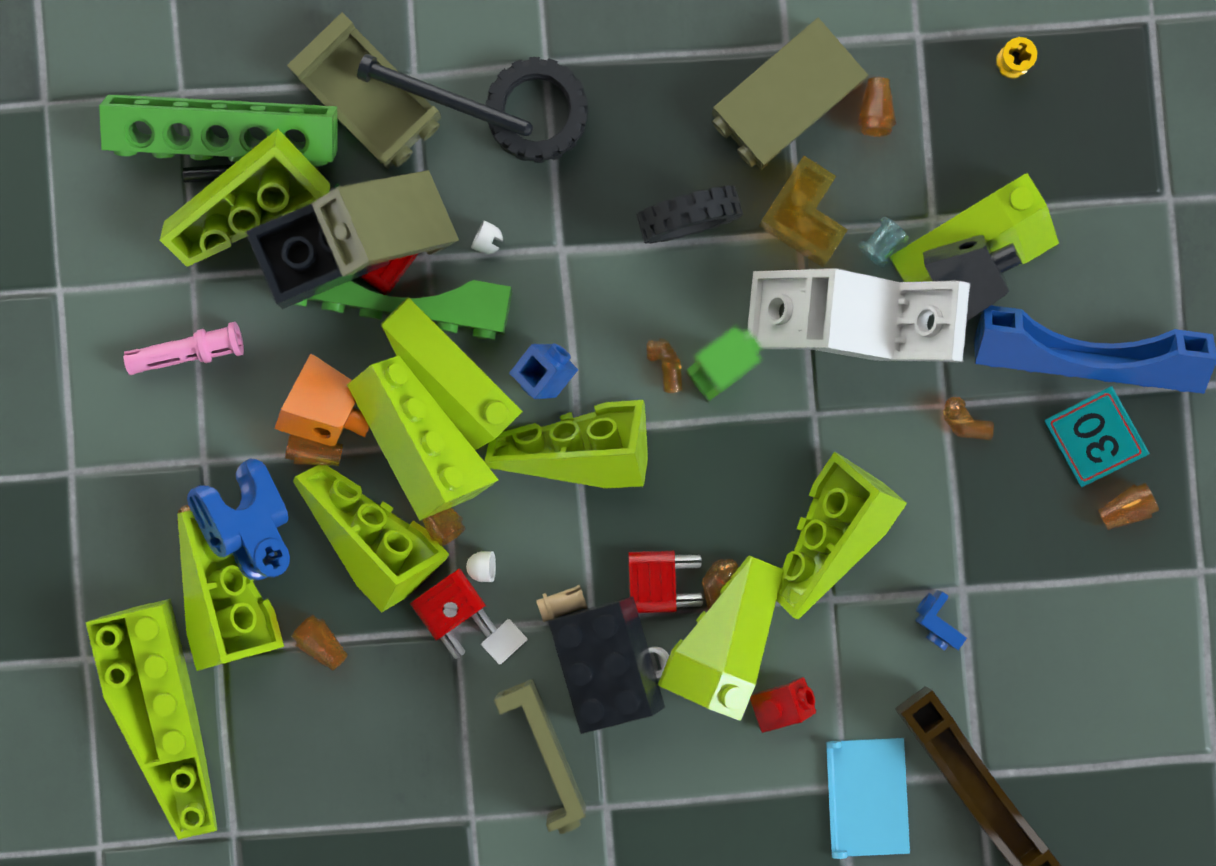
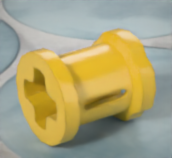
[996,37,1037,79]

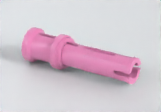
[123,322,244,375]

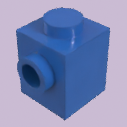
[509,343,578,399]

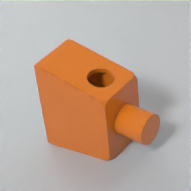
[275,354,370,446]

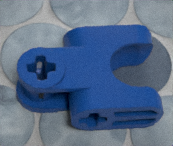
[187,458,290,581]

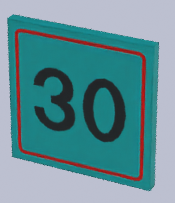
[1044,386,1150,487]

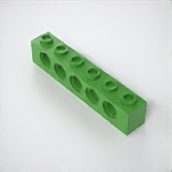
[99,94,338,166]

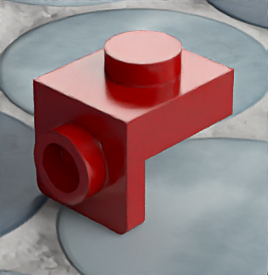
[750,677,816,733]

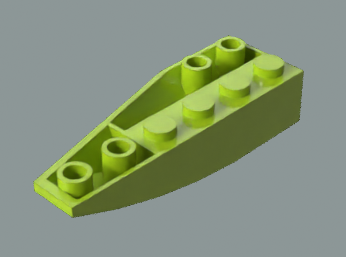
[85,599,217,840]

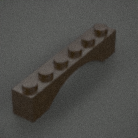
[895,686,1061,866]

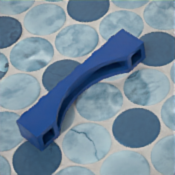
[974,305,1216,394]

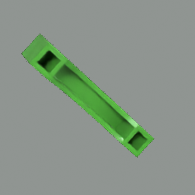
[294,280,513,340]
[685,326,762,402]

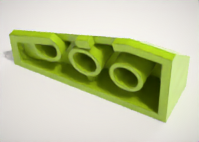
[889,173,1059,282]
[381,297,523,450]
[484,400,648,488]
[776,452,907,620]
[293,462,449,613]
[177,511,284,671]
[657,555,784,721]

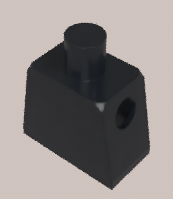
[923,235,1023,322]

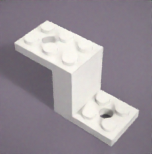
[748,269,970,362]

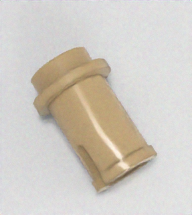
[536,585,587,622]

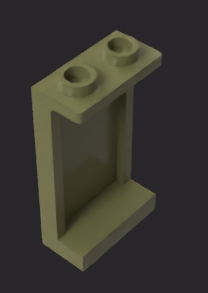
[287,12,442,170]
[712,17,868,170]
[311,170,459,276]
[494,679,586,834]

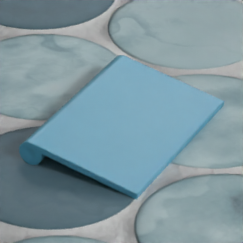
[826,738,910,859]

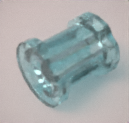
[858,216,909,267]

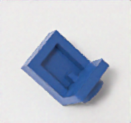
[915,590,967,651]

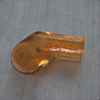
[646,338,682,393]
[943,397,994,440]
[702,559,739,610]

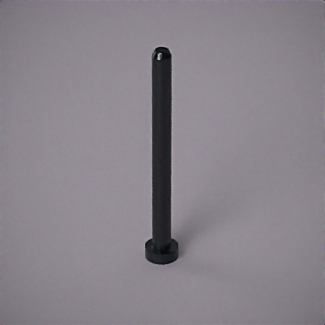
[357,54,533,136]

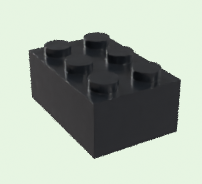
[246,204,390,309]
[548,596,665,734]

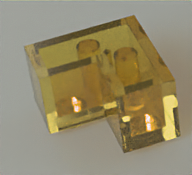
[759,156,848,267]

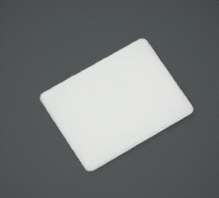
[481,619,527,664]

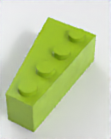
[160,128,330,267]
[347,355,499,521]

